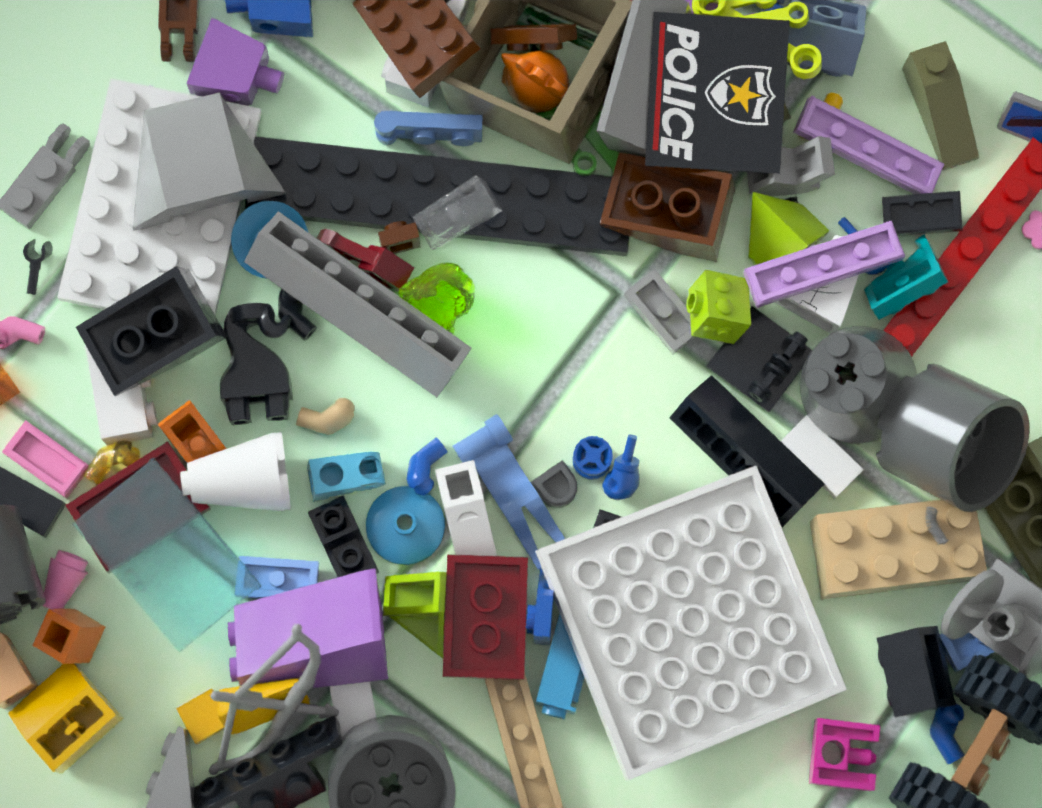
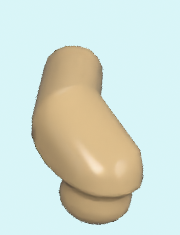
[296,398,355,435]

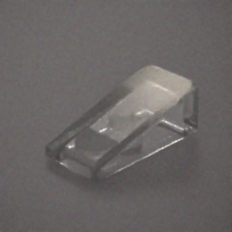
[412,175,502,250]

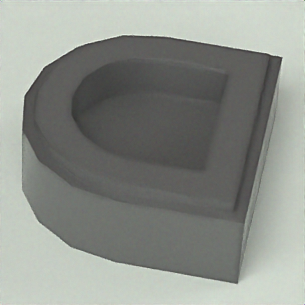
[531,460,578,508]

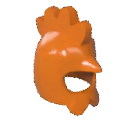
[501,50,570,113]

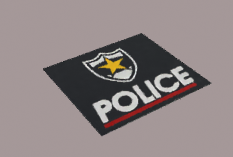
[645,12,790,174]

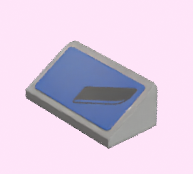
[997,91,1042,144]

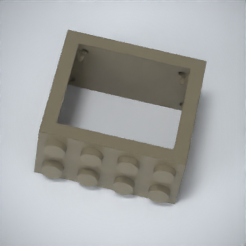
[439,0,632,165]

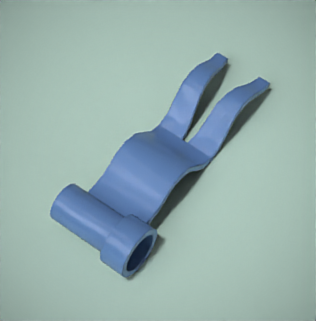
[452,414,565,570]

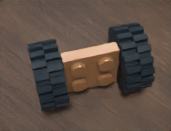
[888,655,1042,808]

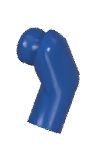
[406,437,448,495]
[930,703,965,765]

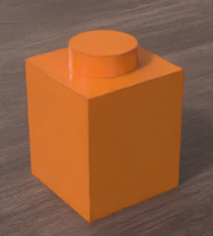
[32,609,106,664]

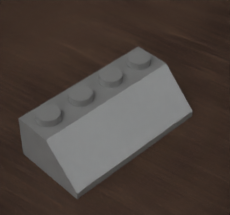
[596,0,693,157]

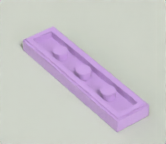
[793,96,944,194]
[743,221,905,308]

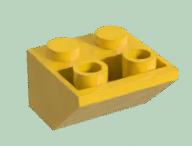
[8,664,123,774]

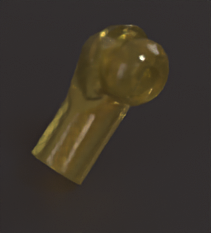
[83,440,140,485]

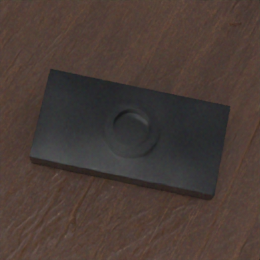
[882,191,963,236]

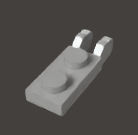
[0,123,91,230]

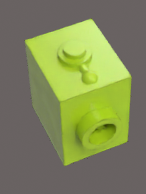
[686,270,751,344]

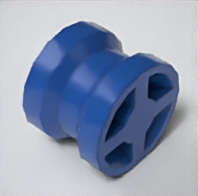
[572,436,613,480]

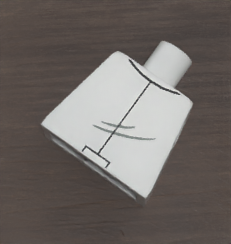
[774,235,859,334]

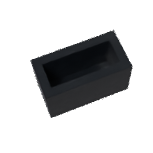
[876,626,956,717]

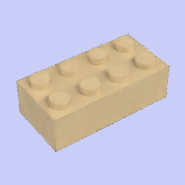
[810,500,987,600]

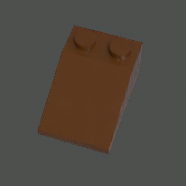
[600,152,735,262]

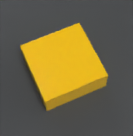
[176,688,225,745]

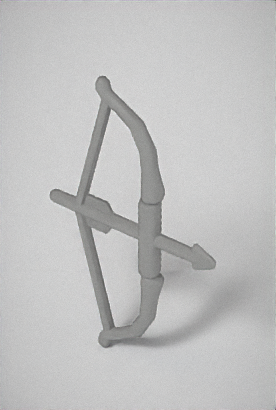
[208,624,339,775]

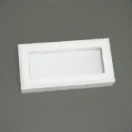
[781,415,864,499]

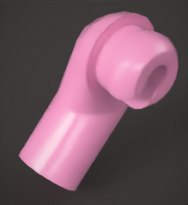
[0,316,46,349]

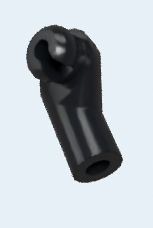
[278,289,317,341]

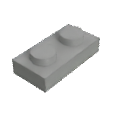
[624,269,695,355]

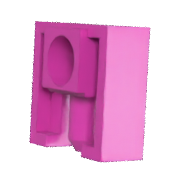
[809,718,880,792]

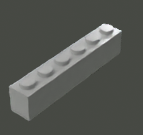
[244,212,472,398]

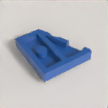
[526,568,554,645]

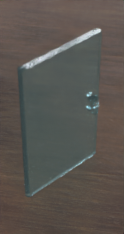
[72,458,261,653]

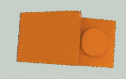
[158,400,226,463]

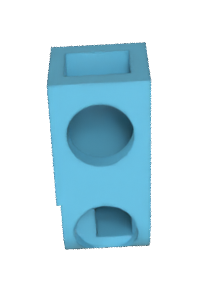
[307,452,386,502]

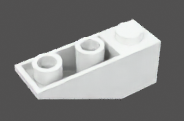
[435,460,497,556]

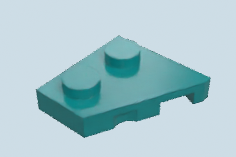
[864,234,948,320]

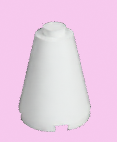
[180,432,291,512]

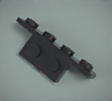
[194,716,342,808]

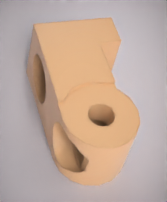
[0,632,38,709]

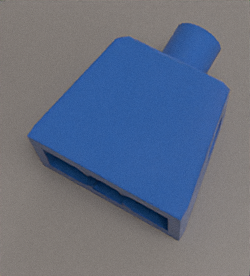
[225,0,314,37]

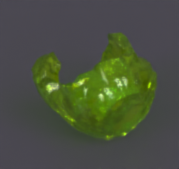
[398,262,475,334]

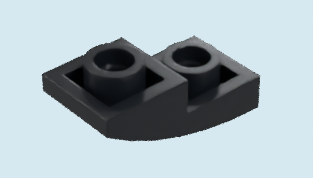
[308,495,379,577]

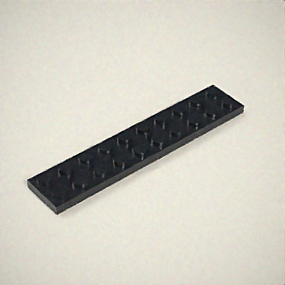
[244,136,630,257]

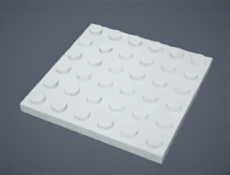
[535,466,847,781]

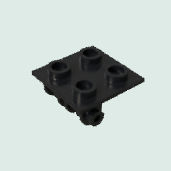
[706,306,812,412]

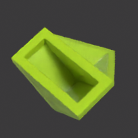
[748,192,829,265]
[383,571,447,659]

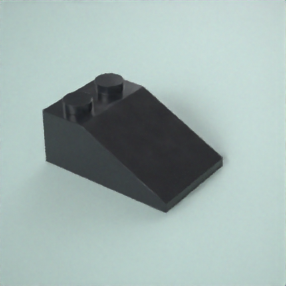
[75,266,227,396]

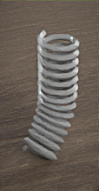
[925,506,948,545]

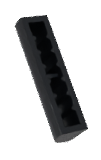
[669,375,825,528]

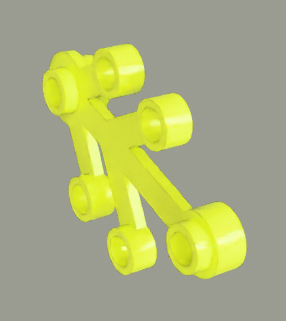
[692,0,822,79]

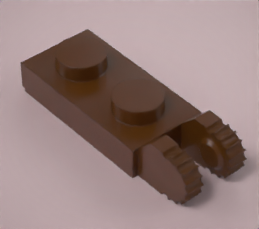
[158,0,199,62]

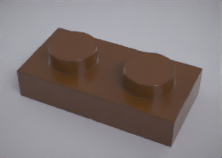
[490,24,577,51]

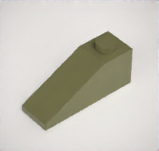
[902,41,979,171]

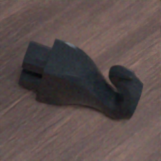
[219,303,293,425]

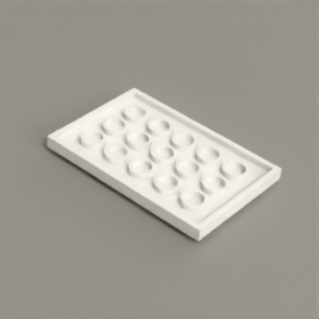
[57,78,262,316]

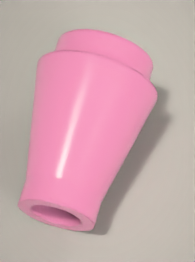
[43,550,88,609]

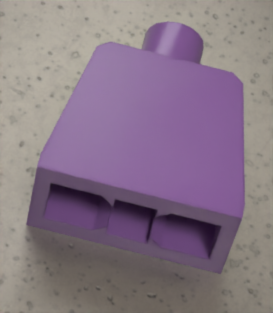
[186,18,284,106]

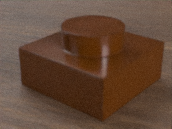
[378,221,421,254]

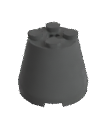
[800,326,918,445]

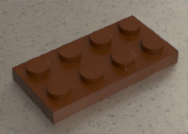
[352,0,481,98]

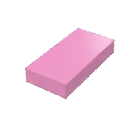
[2,420,91,499]

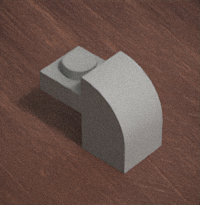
[747,136,835,196]

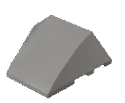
[133,93,286,231]

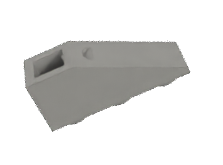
[145,726,195,808]

